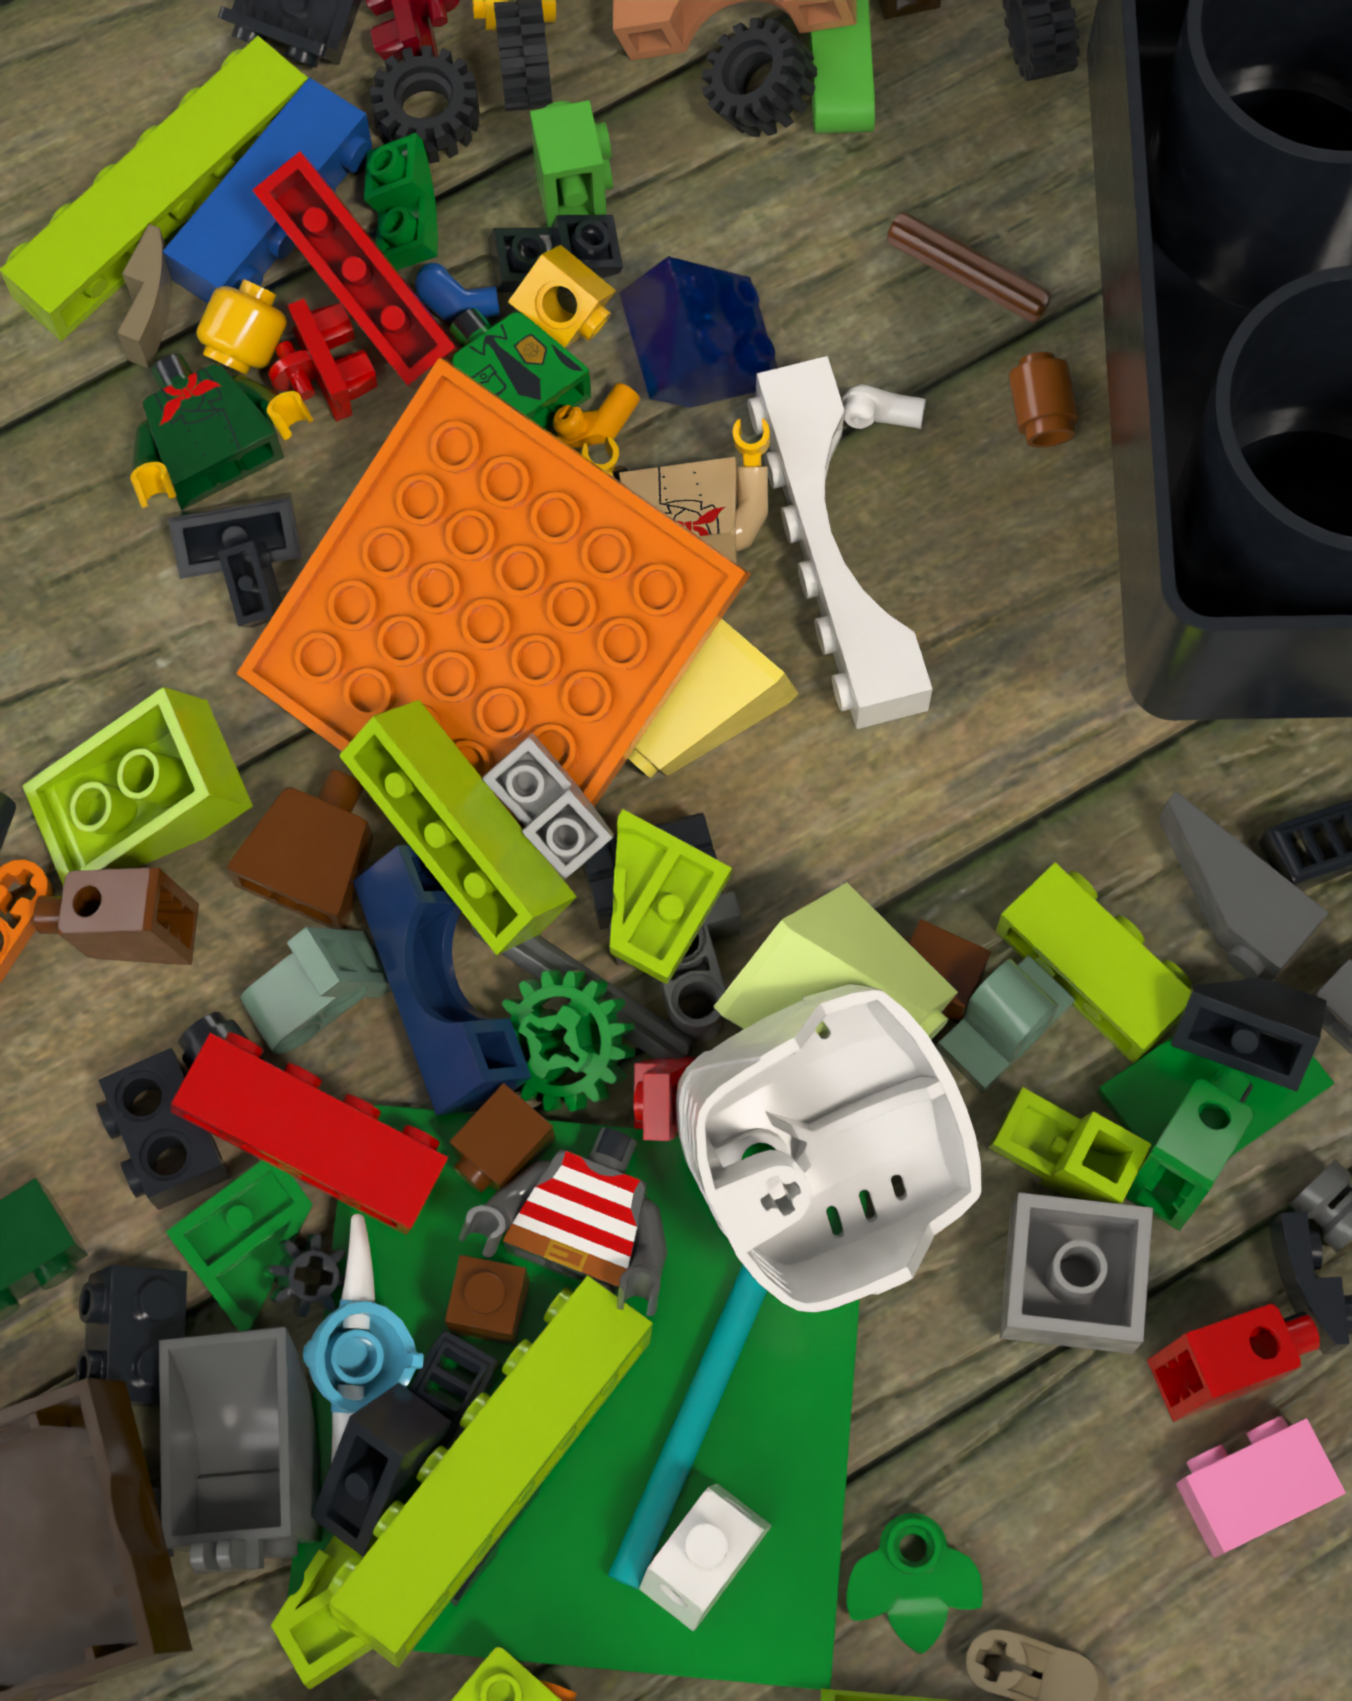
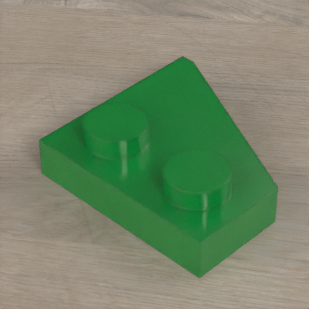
[166,1160,313,1332]

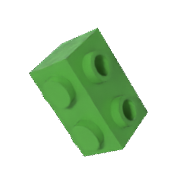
[530,100,613,227]

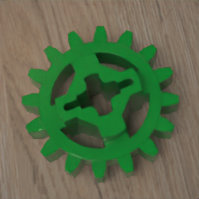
[502,970,636,1112]

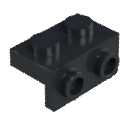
[218,0,361,68]
[76,1265,187,1407]

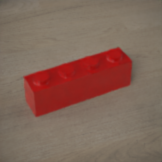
[252,151,459,390]
[171,1032,448,1235]

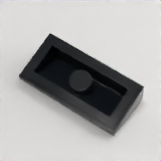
[168,492,302,579]

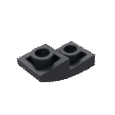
[488,215,623,293]
[1269,1211,1352,1354]

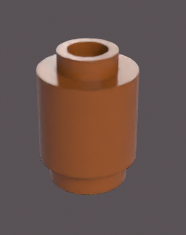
[1008,352,1079,448]

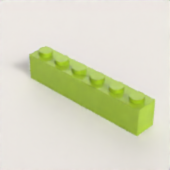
[0,36,308,342]
[328,1275,653,1668]

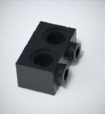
[96,1047,231,1211]

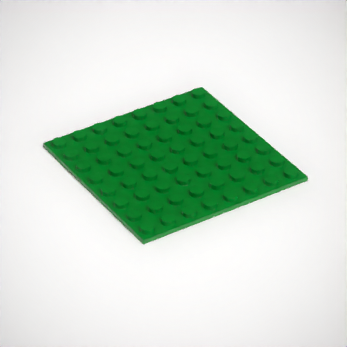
[287,1105,868,1690]

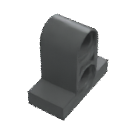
[609,891,741,1043]

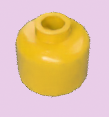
[196,279,287,375]

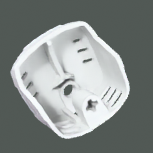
[676,984,981,1312]

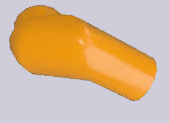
[553,383,640,449]

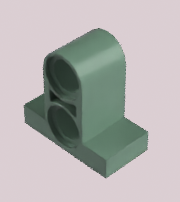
[240,927,391,1055]
[937,955,1075,1094]

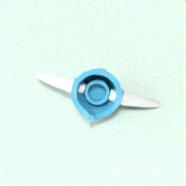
[302,1214,423,1464]

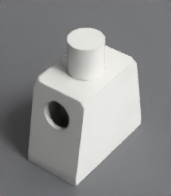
[639,1483,772,1632]

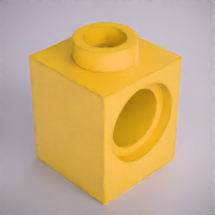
[508,245,616,348]

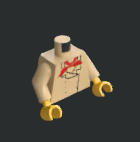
[581,418,771,563]

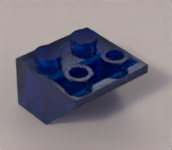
[619,256,778,408]

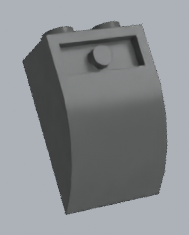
[159,1327,322,1574]

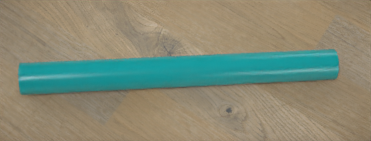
[607,1264,768,1590]

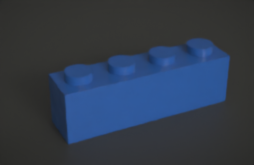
[162,77,372,304]

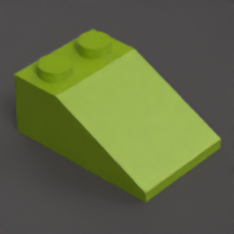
[22,687,253,886]

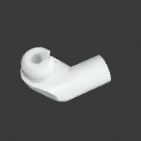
[842,384,926,429]

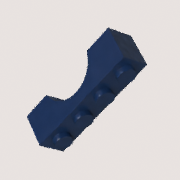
[353,845,532,1116]

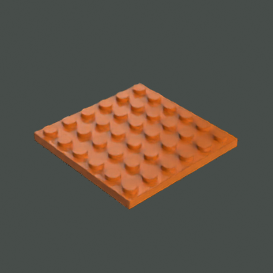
[236,358,751,868]

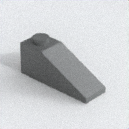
[1159,791,1329,981]

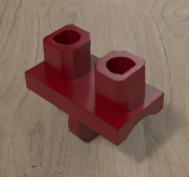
[365,0,460,61]

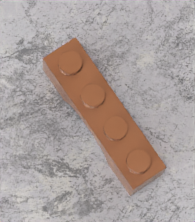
[613,0,857,61]

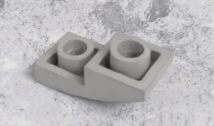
[482,733,614,879]

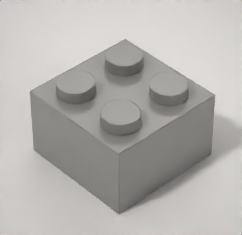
[999,1192,1153,1354]

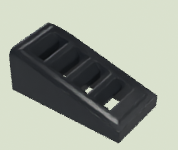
[1259,800,1352,891]
[408,1329,503,1450]

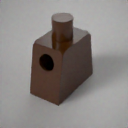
[227,770,373,930]
[34,868,199,965]

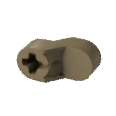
[966,1629,1109,1701]

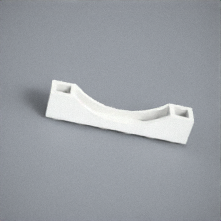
[748,356,933,729]

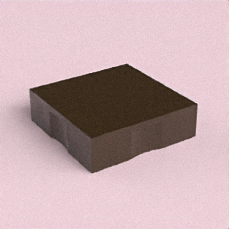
[0,1378,193,1701]

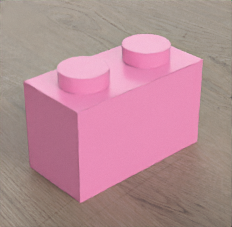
[1176,1415,1346,1558]

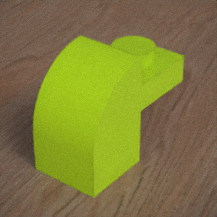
[988,1087,1152,1204]

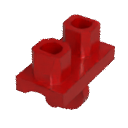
[268,298,378,422]

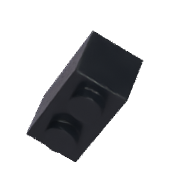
[218,540,282,628]

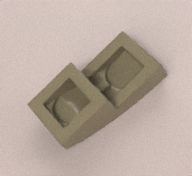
[117,224,172,369]

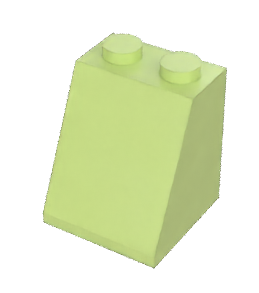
[713,882,958,1039]

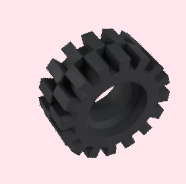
[494,0,553,111]
[1002,0,1080,81]
[702,17,817,137]
[370,45,480,163]

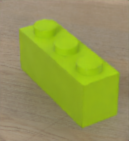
[995,862,1192,1063]

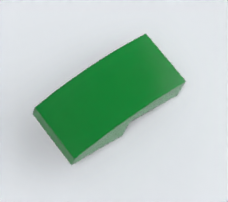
[364,133,438,271]

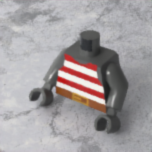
[458,1127,668,1316]

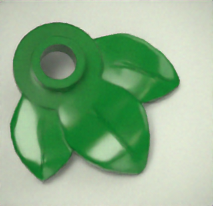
[846,1513,983,1654]

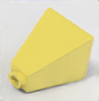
[628,618,799,779]

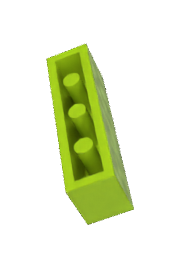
[339,700,577,955]

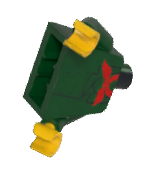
[130,354,314,510]

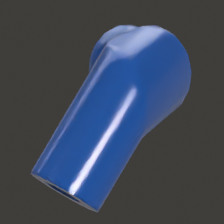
[414,263,500,322]

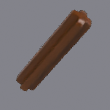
[887,212,1051,322]

